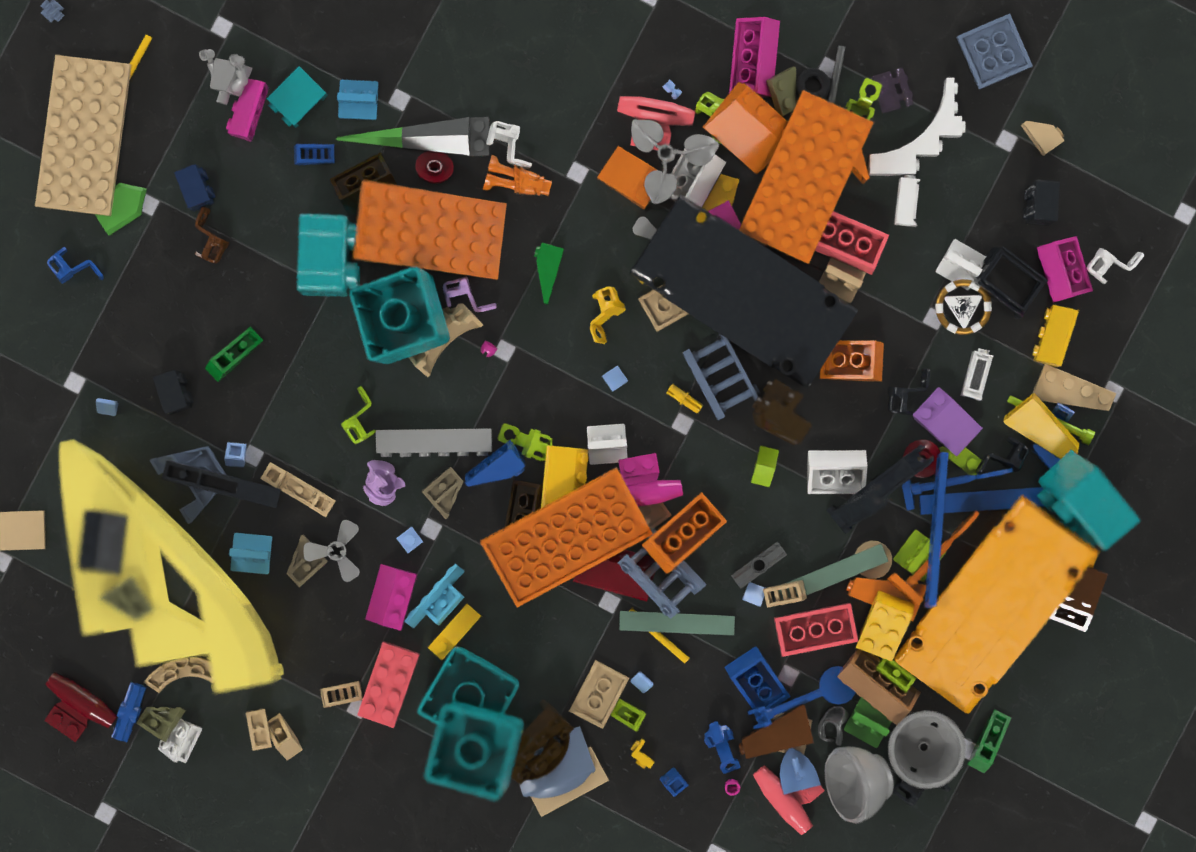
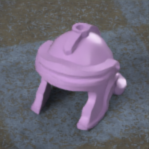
[363,460,405,506]

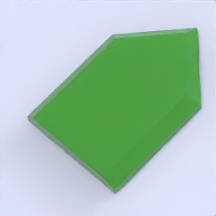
[95,183,147,235]

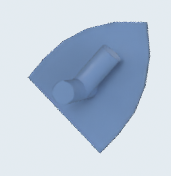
[780,748,821,795]

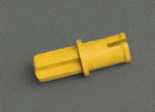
[666,384,703,413]

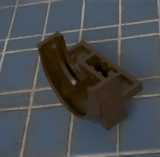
[752,379,812,445]

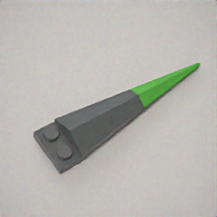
[336,117,490,157]

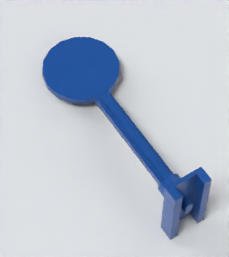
[902,468,1014,510]
[747,666,856,729]

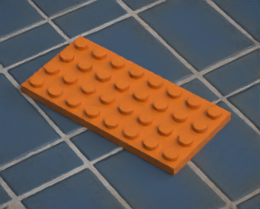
[739,90,874,264]
[353,181,507,280]
[480,467,653,608]

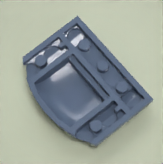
[519,726,596,798]

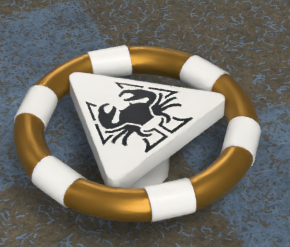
[935,279,992,335]

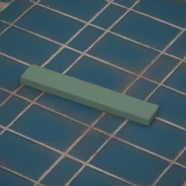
[779,544,889,606]
[619,611,735,636]

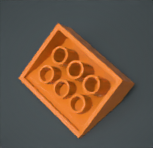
[703,82,788,174]

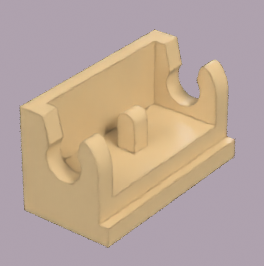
[246,709,272,751]

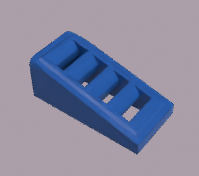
[294,144,335,165]
[1030,444,1060,470]

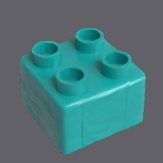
[297,214,360,297]
[349,267,450,364]
[1037,450,1141,550]
[418,646,519,725]
[425,702,523,799]

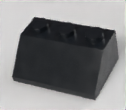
[77,509,128,575]

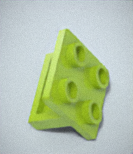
[893,530,946,582]

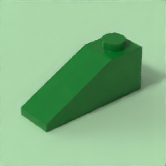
[534,243,564,305]
[205,327,263,382]
[967,709,1011,773]

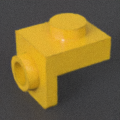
[630,738,655,769]

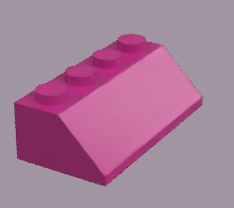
[729,17,780,97]

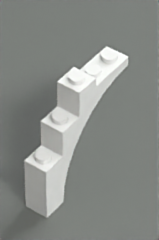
[868,78,965,176]

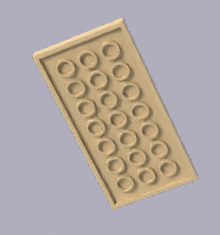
[35,55,132,216]

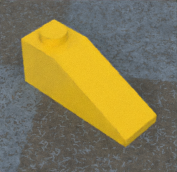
[428,604,481,660]

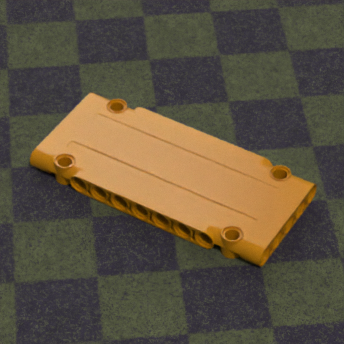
[894,496,1099,714]

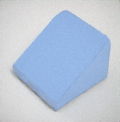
[602,365,628,392]
[96,398,118,416]
[224,442,246,467]
[742,582,764,607]
[631,671,653,693]

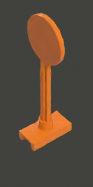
[887,510,979,606]

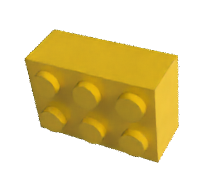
[856,590,915,661]

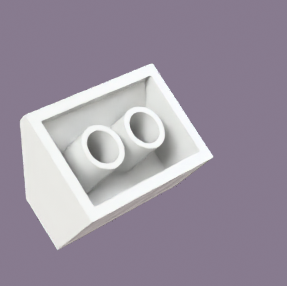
[670,149,726,207]
[807,450,867,494]

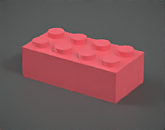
[815,211,889,275]
[774,603,858,657]
[357,641,420,728]

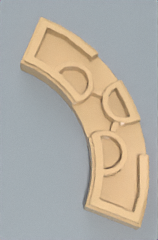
[143,657,213,693]

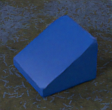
[660,767,689,797]

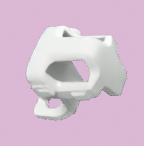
[486,121,532,169]
[1087,248,1144,284]

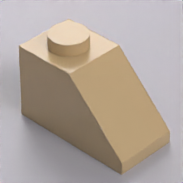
[1021,121,1064,156]
[267,713,303,760]

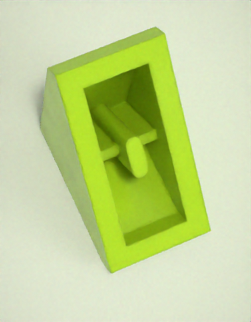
[751,446,779,487]
[611,698,646,731]

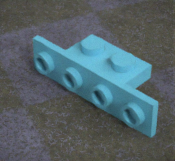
[404,564,465,628]

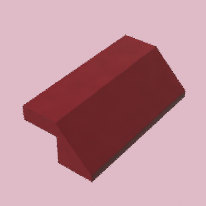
[573,550,655,601]

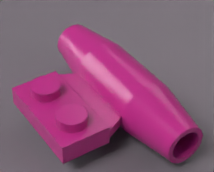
[618,453,683,507]

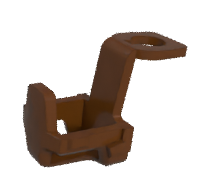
[195,206,230,264]

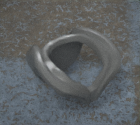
[818,706,849,746]

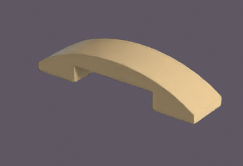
[260,462,336,517]

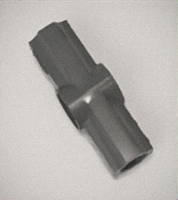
[731,542,787,589]

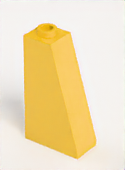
[1003,393,1079,459]

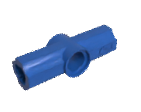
[112,682,147,742]

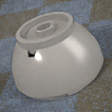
[888,711,966,788]
[824,746,893,823]

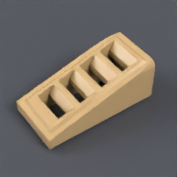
[763,580,807,608]
[320,681,363,708]

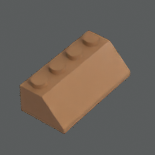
[837,648,921,725]

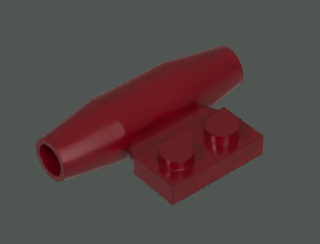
[44,672,117,742]

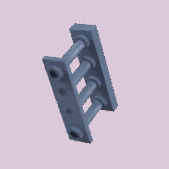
[682,334,760,420]
[618,529,707,619]

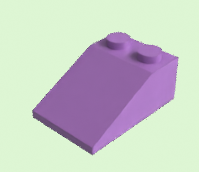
[913,387,983,457]

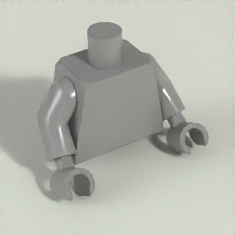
[199,49,252,105]

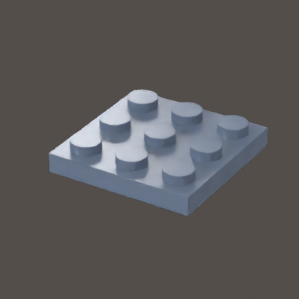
[956,14,1033,90]

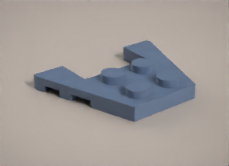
[150,446,226,524]

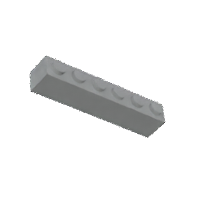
[376,429,492,457]

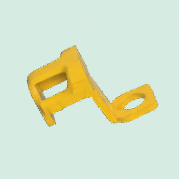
[590,286,626,344]

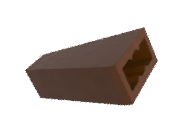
[738,704,814,759]

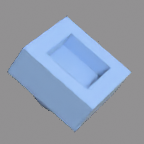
[396,527,423,553]

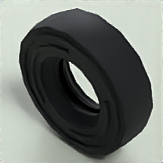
[796,68,830,99]

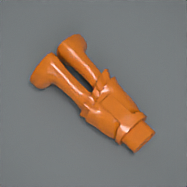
[483,155,552,196]

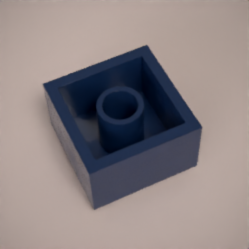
[174,164,216,212]

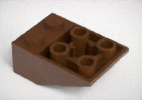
[1050,566,1108,632]

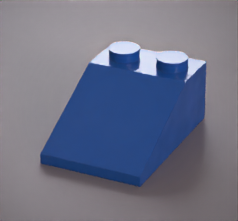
[465,440,525,486]
[725,646,791,709]

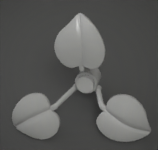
[631,119,719,204]

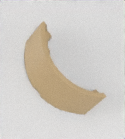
[409,304,483,377]

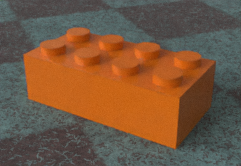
[642,493,727,574]

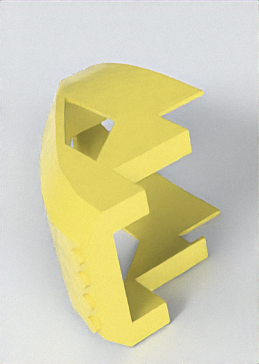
[60,440,284,692]

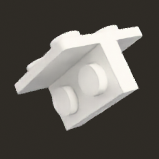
[936,239,986,290]
[587,424,628,465]
[158,719,202,763]

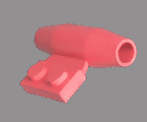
[617,96,695,151]
[753,765,825,835]

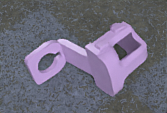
[443,276,497,312]

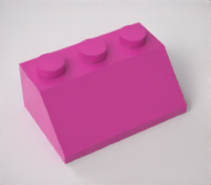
[226,79,269,142]
[1037,236,1093,303]
[365,564,418,631]

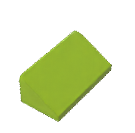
[876,658,916,693]

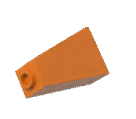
[846,577,926,621]

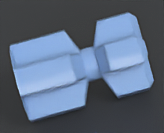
[663,80,682,99]

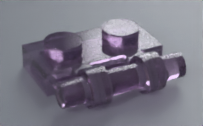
[871,68,913,114]

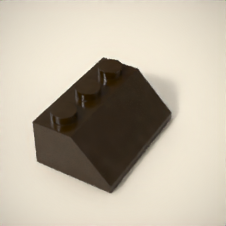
[330,153,398,216]
[505,480,543,527]

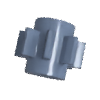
[40,0,64,22]

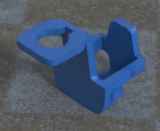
[47,247,104,284]
[704,721,740,774]

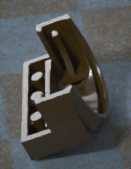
[510,699,574,785]

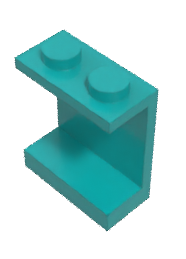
[267,66,328,128]

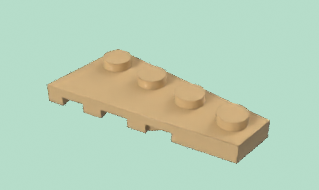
[1032,364,1116,411]

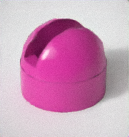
[481,341,498,357]
[725,779,740,796]

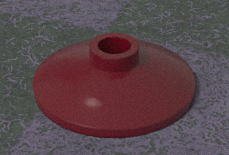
[415,151,454,183]
[903,439,941,478]

